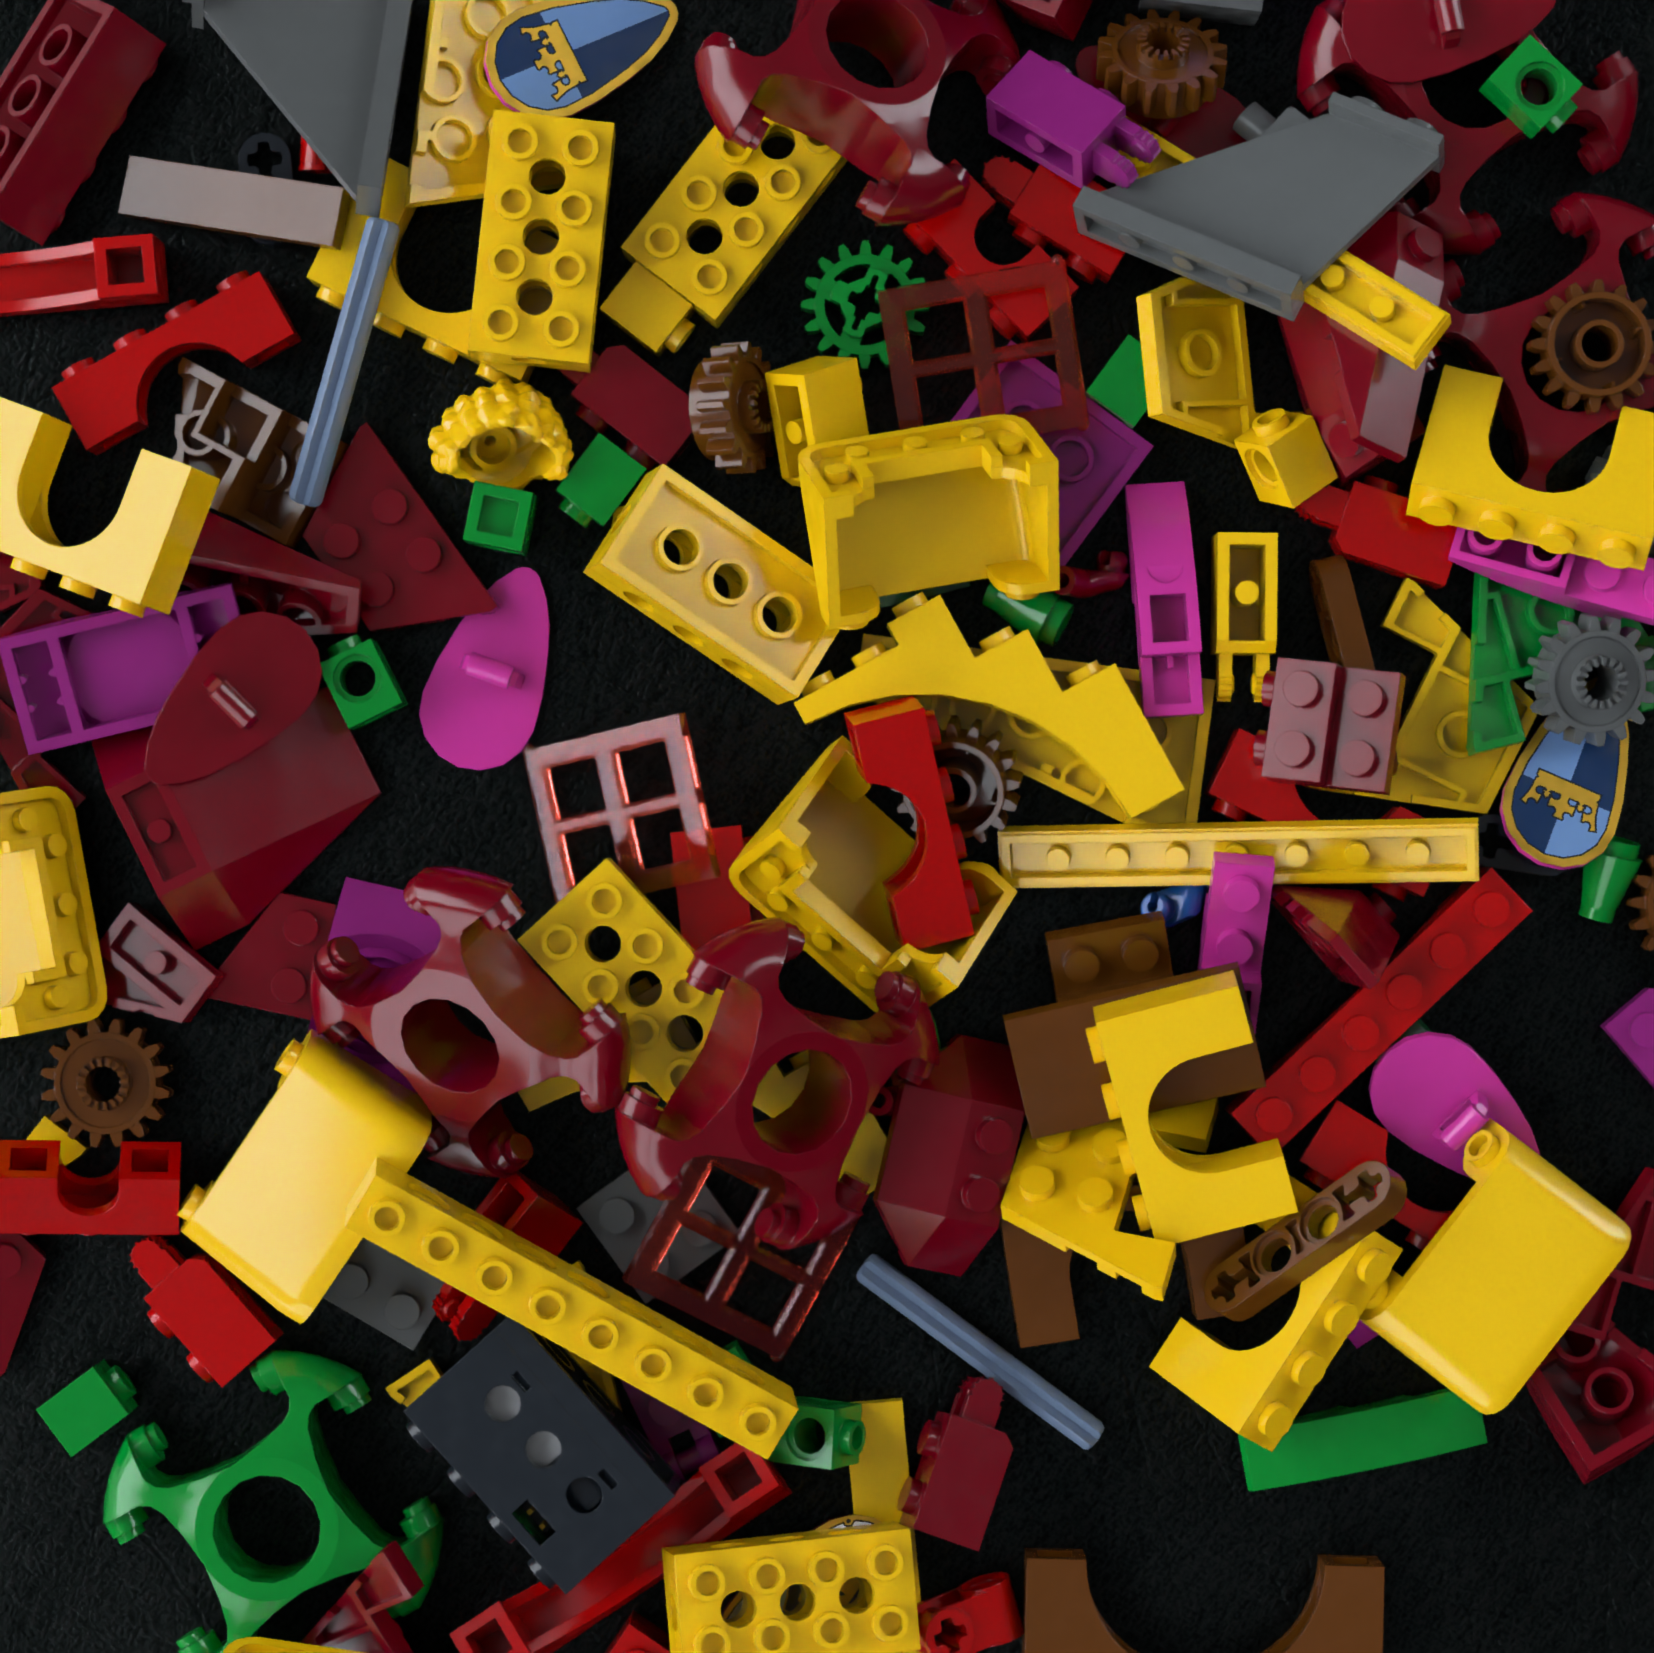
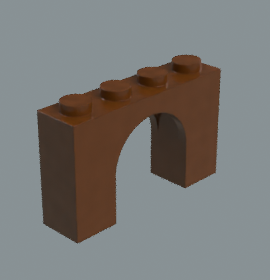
[999,1173,1246,1348]

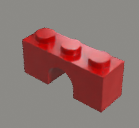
[903,159,1079,344]
[0,1140,181,1236]

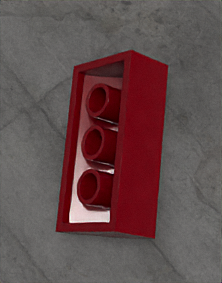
[0,0,166,246]

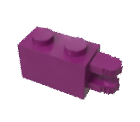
[986,50,1162,189]

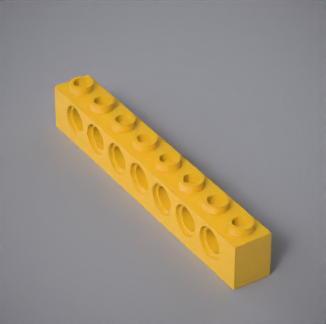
[345,1157,799,1460]

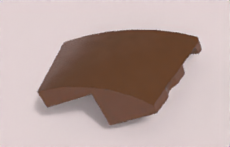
[173,357,349,549]

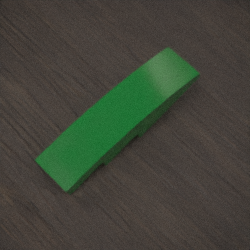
[1238,1388,1488,1492]

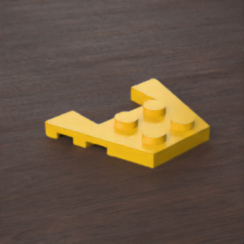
[1136,276,1304,450]
[1302,578,1537,814]
[1001,1098,1219,1301]

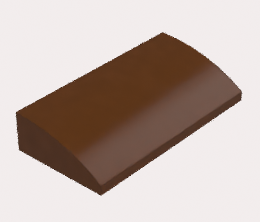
[1003,962,1266,1139]

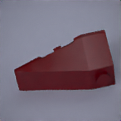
[1318,211,1444,463]
[1270,884,1400,989]

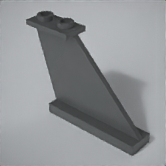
[182,0,414,218]
[1072,91,1445,322]

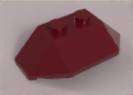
[873,1033,1025,1277]

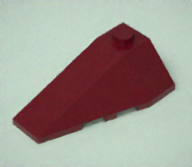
[1277,302,1426,488]
[178,511,363,635]
[1525,1320,1654,1485]

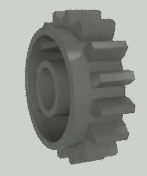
[1524,613,1654,747]

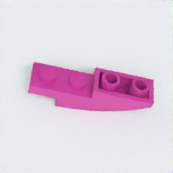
[1124,481,1204,719]
[1448,527,1654,626]
[1197,851,1275,1033]

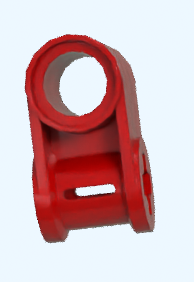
[916,1572,1024,1653]

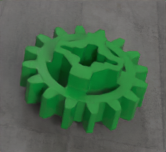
[801,240,929,372]

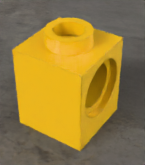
[600,261,696,359]
[1234,408,1338,508]

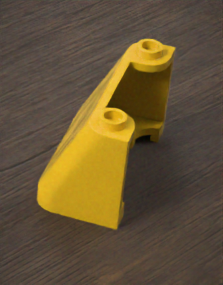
[798,414,1060,630]
[729,735,1018,1013]
[0,786,107,1038]
[177,1029,432,1324]
[1359,1118,1632,1415]

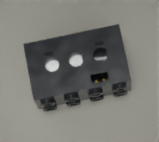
[403,1317,683,1594]

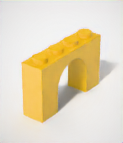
[306,158,559,385]
[1406,365,1654,571]
[0,397,220,618]
[1085,970,1298,1244]
[1149,1174,1403,1452]

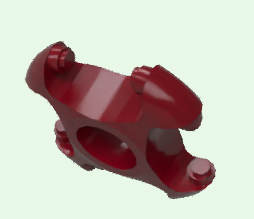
[695,0,1021,226]
[1297,0,1638,255]
[1424,192,1654,493]
[310,866,631,1178]
[615,917,939,1249]

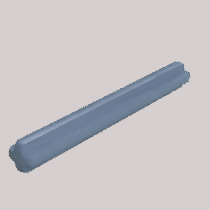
[289,217,400,507]
[856,1254,1104,1450]

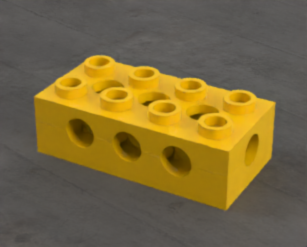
[467,109,616,373]
[621,117,848,329]
[583,464,840,705]
[517,858,724,1103]
[662,1521,921,1653]

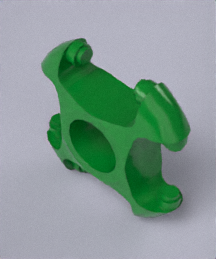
[103,1350,445,1653]

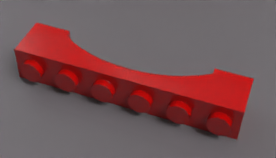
[0,233,169,317]
[1224,867,1533,1148]
[449,1443,792,1653]

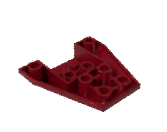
[91,687,382,951]

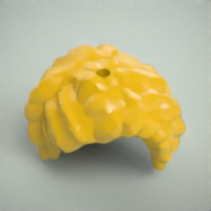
[428,379,574,491]

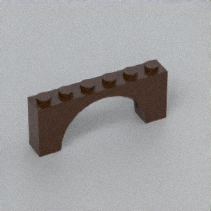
[1022,1548,1385,1653]

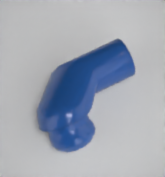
[1140,885,1209,929]

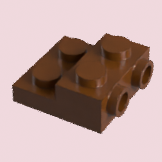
[1044,911,1174,1003]

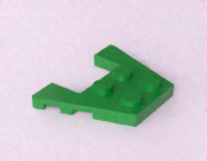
[1466,572,1654,756]

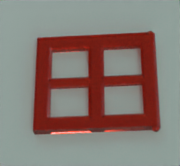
[877,254,1090,434]
[522,712,721,904]
[622,1155,860,1362]

